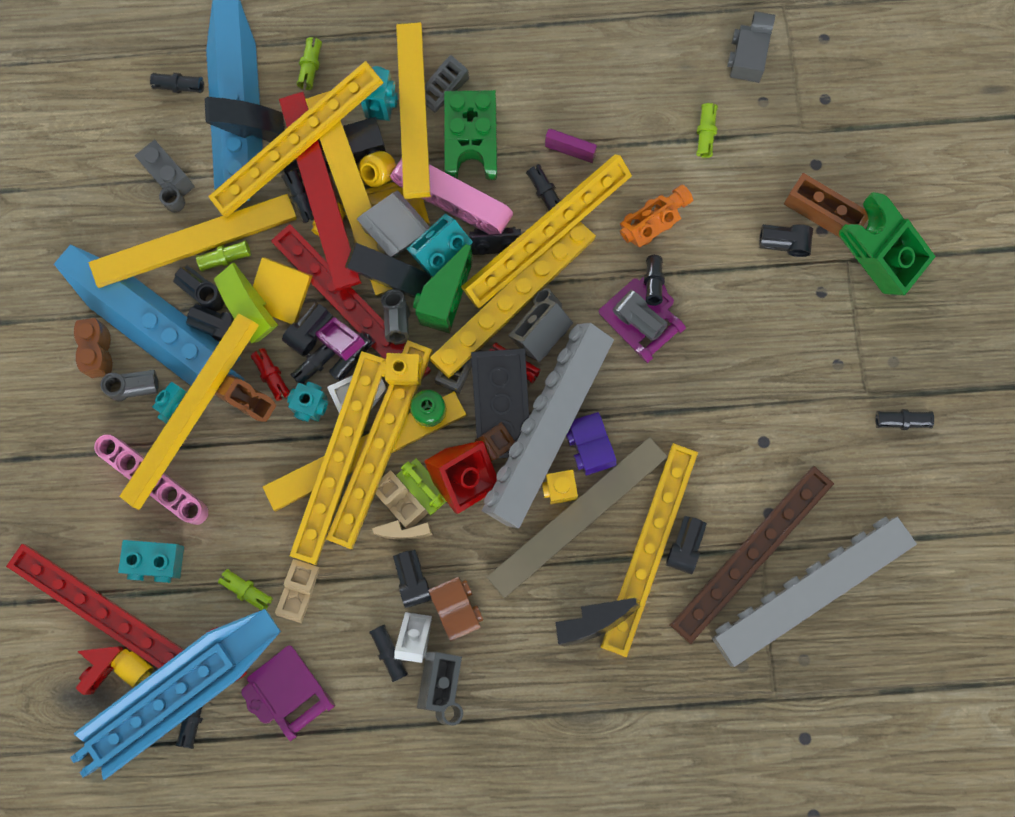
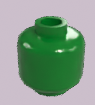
[410,390,446,427]

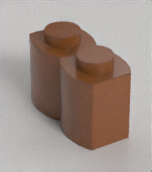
[74,318,113,378]
[215,374,276,422]
[428,577,484,641]

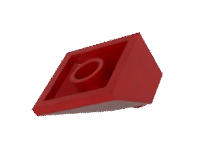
[424,441,497,514]

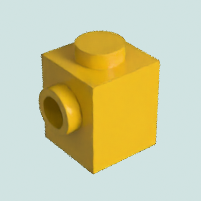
[381,353,423,386]
[542,470,578,505]

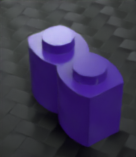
[566,412,616,476]

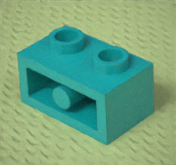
[361,66,398,121]
[407,214,473,277]
[118,540,184,583]

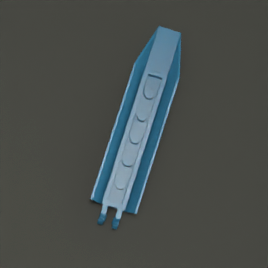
[206,0,263,201]
[54,244,245,385]
[70,609,281,780]

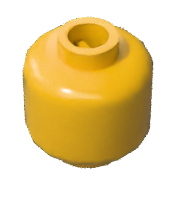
[359,151,397,188]

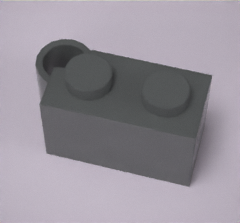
[727,11,775,83]
[134,139,195,213]
[508,288,573,362]
[417,652,463,725]

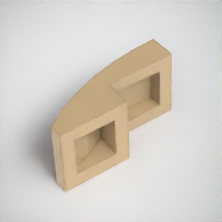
[375,470,428,529]
[372,520,433,540]
[275,559,319,623]

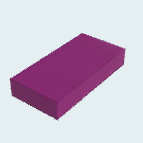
[545,129,597,163]
[315,317,366,361]

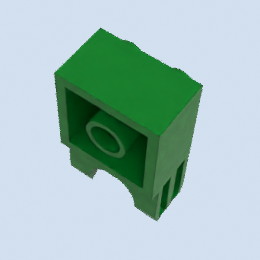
[444,90,497,180]
[839,192,936,295]

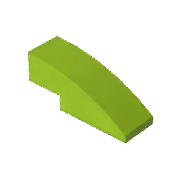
[214,263,279,344]

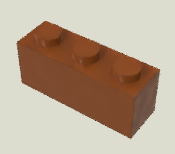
[784,173,868,238]

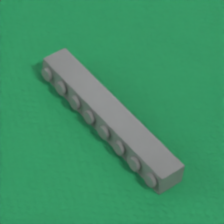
[481,323,614,528]
[711,516,917,667]

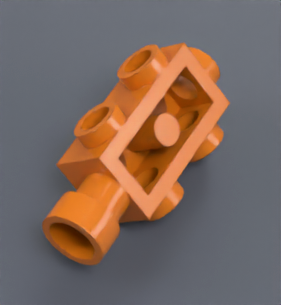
[620,184,693,248]

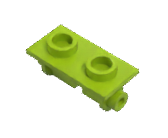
[396,458,447,515]

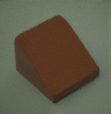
[475,422,515,461]

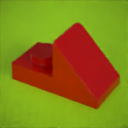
[76,646,129,695]

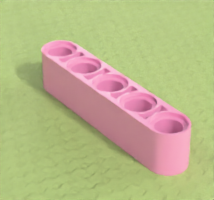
[390,158,513,235]
[94,435,209,525]

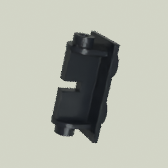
[469,227,521,255]

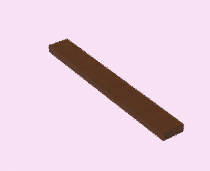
[669,466,834,644]

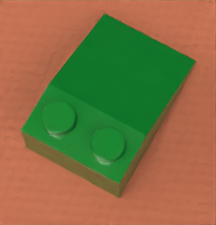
[413,244,473,334]

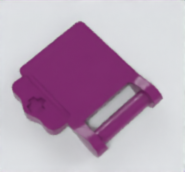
[599,277,686,363]
[241,645,335,742]

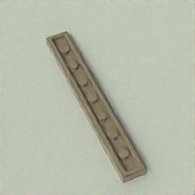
[487,437,667,598]

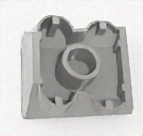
[357,191,430,257]

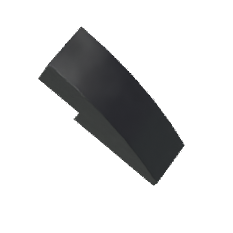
[204,97,284,142]
[345,242,432,298]
[555,598,640,647]

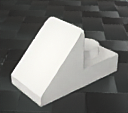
[394,612,432,663]

